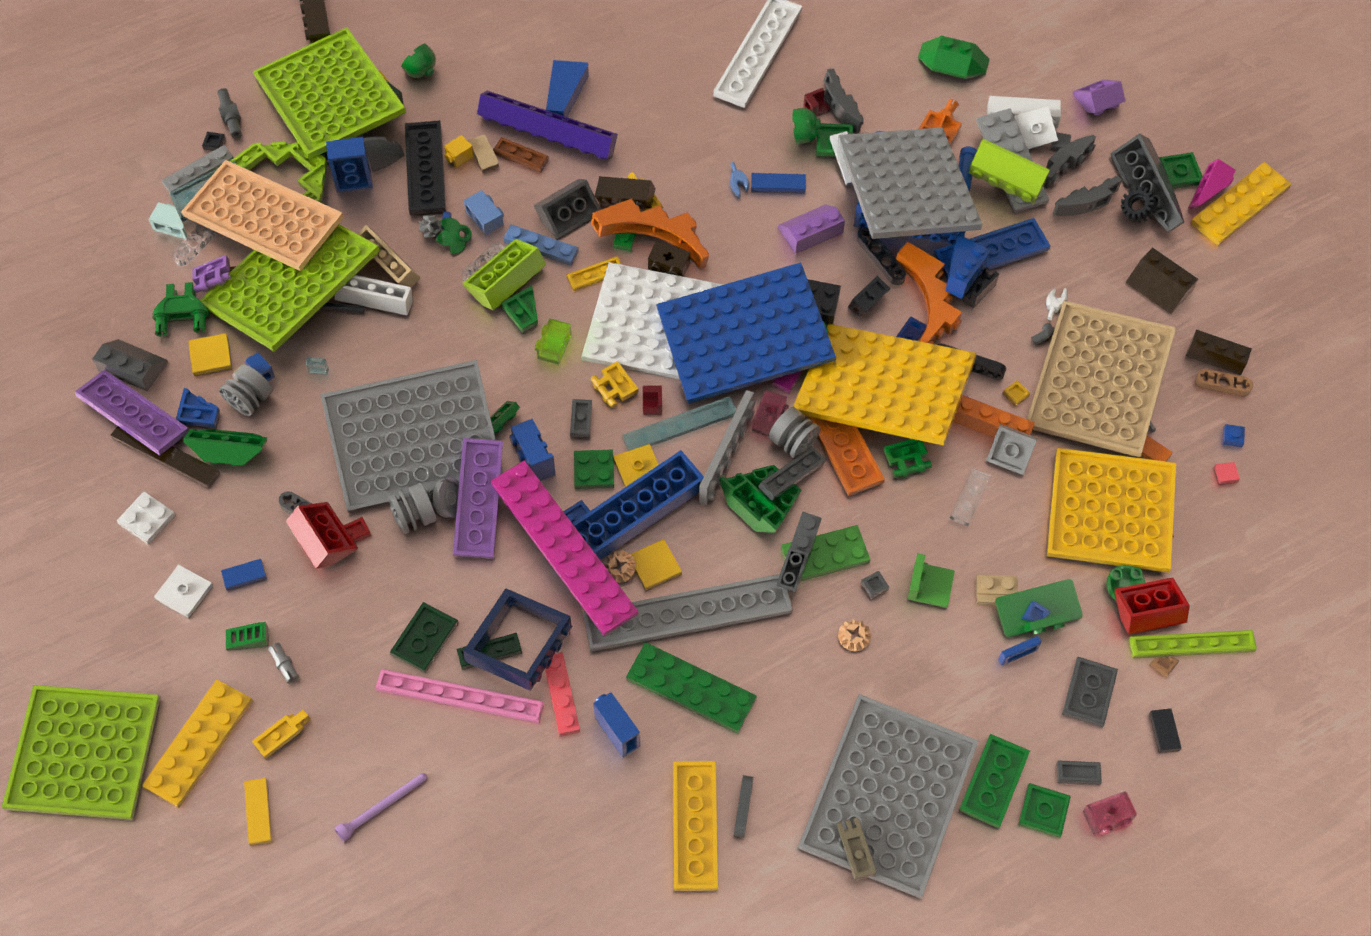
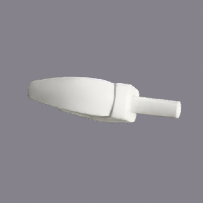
[1046,288,1068,320]

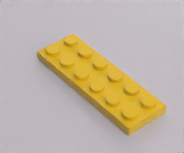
[1191,162,1292,246]
[142,679,253,808]
[673,761,718,891]

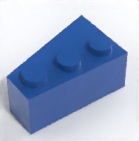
[945,234,991,299]
[509,419,556,481]

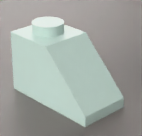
[149,202,188,240]

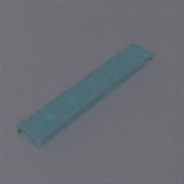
[622,396,736,451]

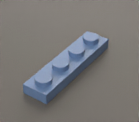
[503,224,579,265]

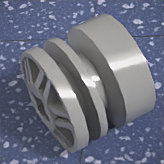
[219,364,273,416]
[769,407,821,459]
[389,483,437,534]

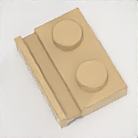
[976,574,1018,606]

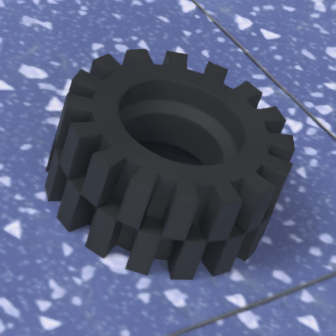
[1121,187,1157,223]

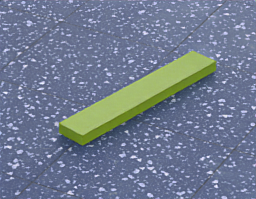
[1129,630,1257,658]

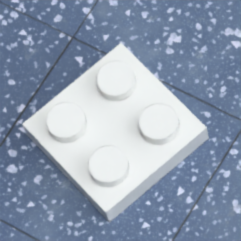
[117,492,175,545]

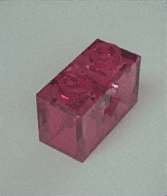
[752,390,789,436]
[1082,791,1137,835]

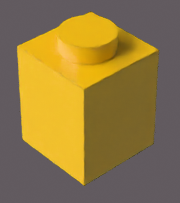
[444,135,474,168]

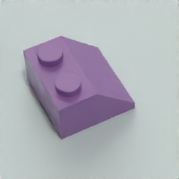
[1073,80,1126,115]

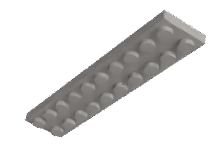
[583,574,792,652]

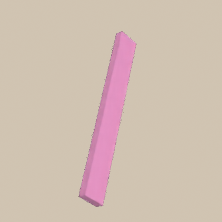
[376,669,544,724]

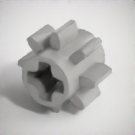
[419,215,442,238]

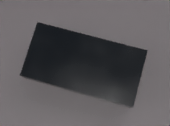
[1149,708,1182,753]

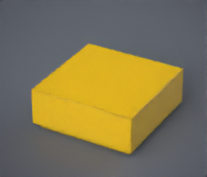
[1002,380,1030,406]

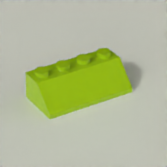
[969,139,1050,204]
[462,239,546,310]

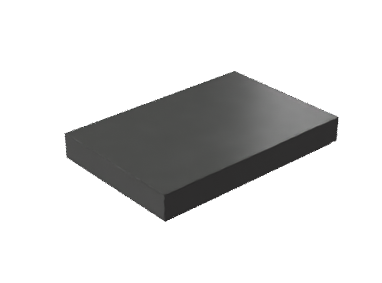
[1062,657,1118,728]

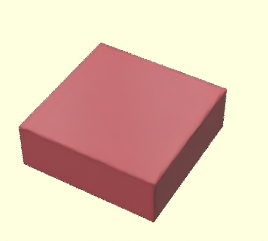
[1214,462,1240,485]

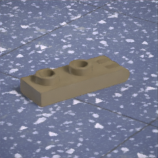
[837,817,877,880]

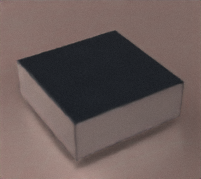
[202,132,226,151]

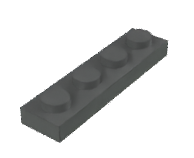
[759,446,826,501]

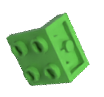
[908,553,955,608]

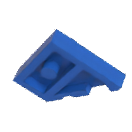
[176,388,220,428]

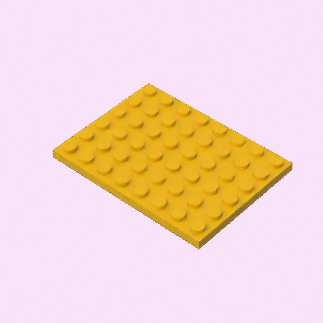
[793,324,976,446]

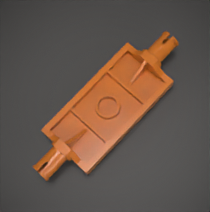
[918,99,962,146]

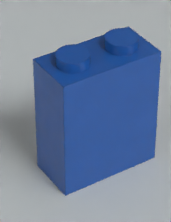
[593,692,641,758]

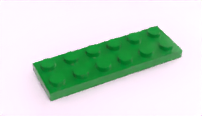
[626,642,757,734]

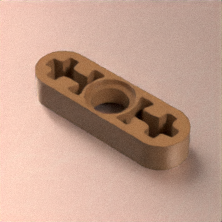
[1195,369,1253,396]

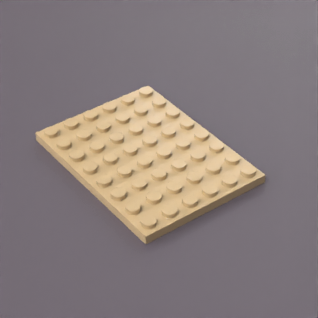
[1027,301,1176,458]

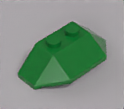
[918,36,990,79]
[183,429,267,466]

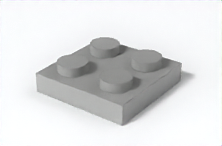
[986,424,1038,475]

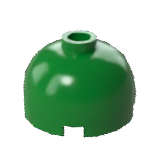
[401,43,436,78]
[792,108,821,144]

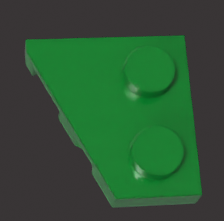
[501,286,538,333]

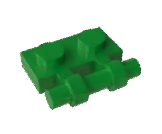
[883,439,932,478]

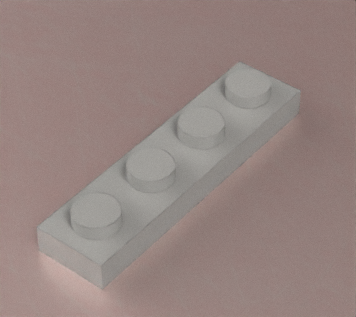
[161,145,234,196]

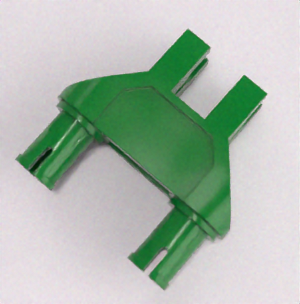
[152,282,209,337]

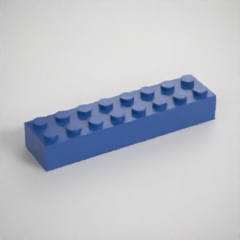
[572,450,704,560]

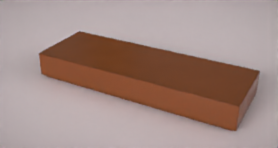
[493,137,549,173]

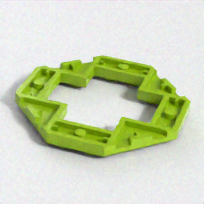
[229,141,327,203]

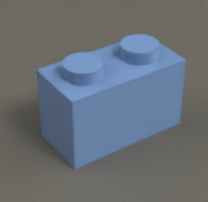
[464,190,504,235]

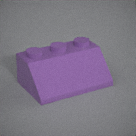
[778,204,845,254]

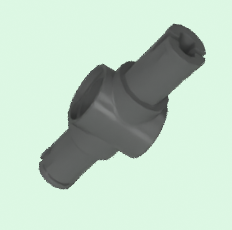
[217,88,242,138]

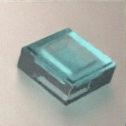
[305,357,329,375]

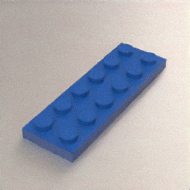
[934,218,1050,279]

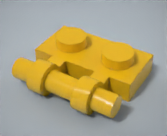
[590,361,639,408]

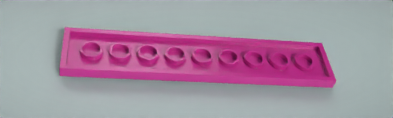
[491,460,639,636]

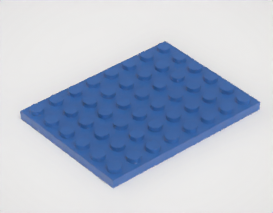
[656,262,836,404]

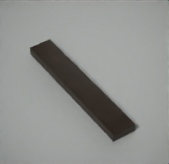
[111,426,220,488]

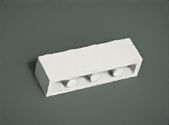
[987,96,1061,128]
[335,275,413,315]

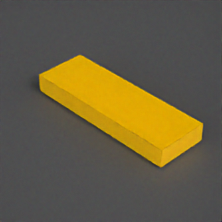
[566,256,622,291]
[244,778,272,846]

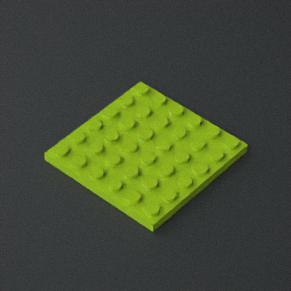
[2,685,160,820]

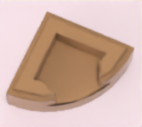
[1149,657,1179,678]

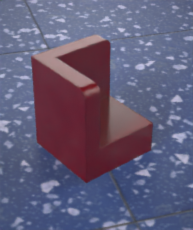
[803,88,830,117]
[643,385,662,415]

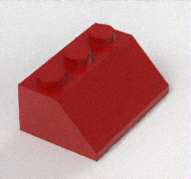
[286,502,358,569]
[1115,577,1190,634]

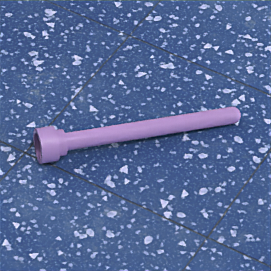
[334,773,427,842]

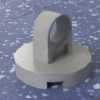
[427,478,459,518]

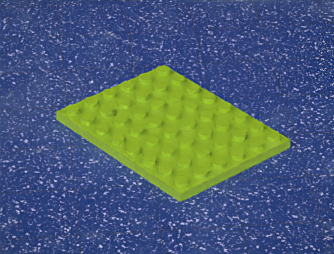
[253,27,407,159]
[200,224,380,352]

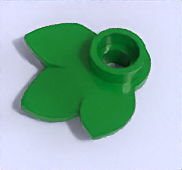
[436,218,472,254]

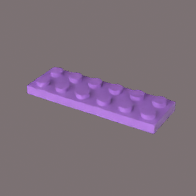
[75,370,188,456]
[453,438,503,559]

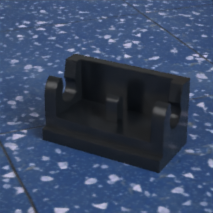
[960,267,999,308]
[848,276,891,316]

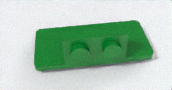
[995,579,1083,637]

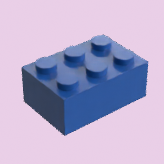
[326,137,373,193]

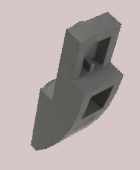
[824,68,864,133]
[1044,135,1096,189]
[1053,175,1122,216]
[776,511,822,592]

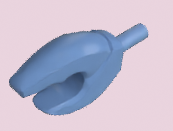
[730,162,749,197]

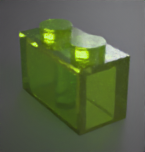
[535,318,572,365]

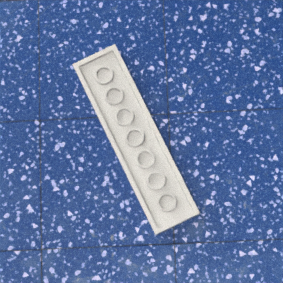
[713,0,802,108]

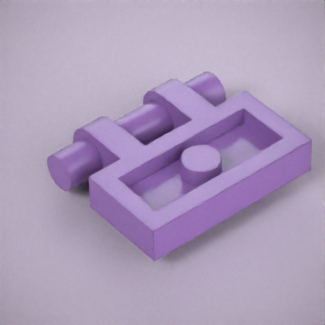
[192,255,231,293]

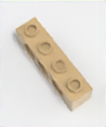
[358,225,421,288]

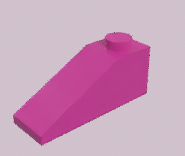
[1188,159,1236,210]

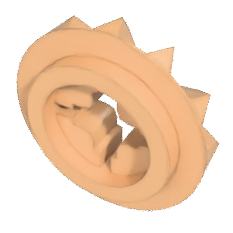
[604,550,636,583]
[838,619,871,651]

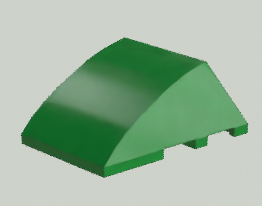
[719,465,802,533]

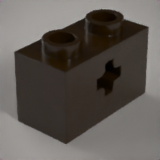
[648,241,691,277]

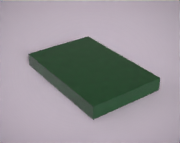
[390,602,459,673]

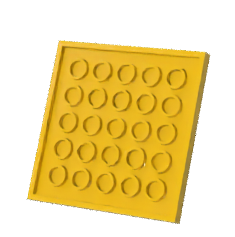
[1047,448,1176,573]

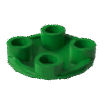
[1106,565,1146,601]

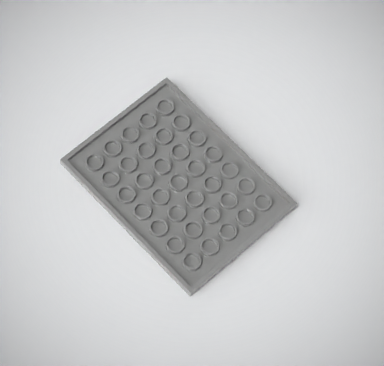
[838,127,982,239]
[320,360,503,511]
[798,694,978,899]

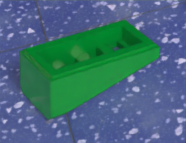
[226,622,268,650]

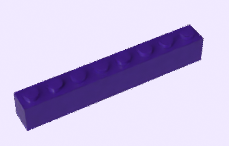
[477,90,618,159]

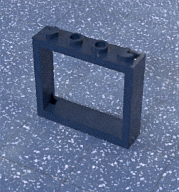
[463,588,573,691]

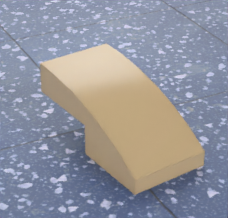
[468,134,499,171]

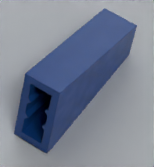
[546,60,589,117]

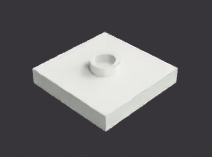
[1014,106,1058,150]
[154,564,213,618]

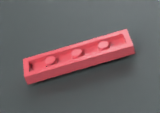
[545,652,580,736]

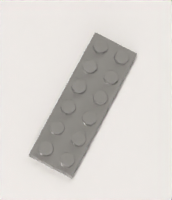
[976,108,1049,213]
[699,390,755,507]

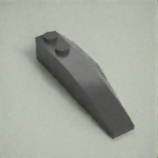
[1110,133,1185,232]

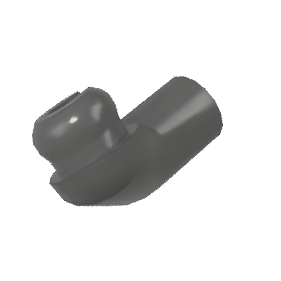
[1031,323,1055,346]

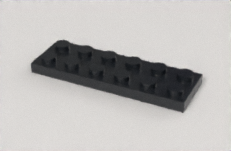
[405,120,446,215]

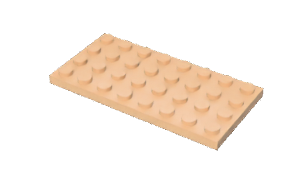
[181,160,344,271]

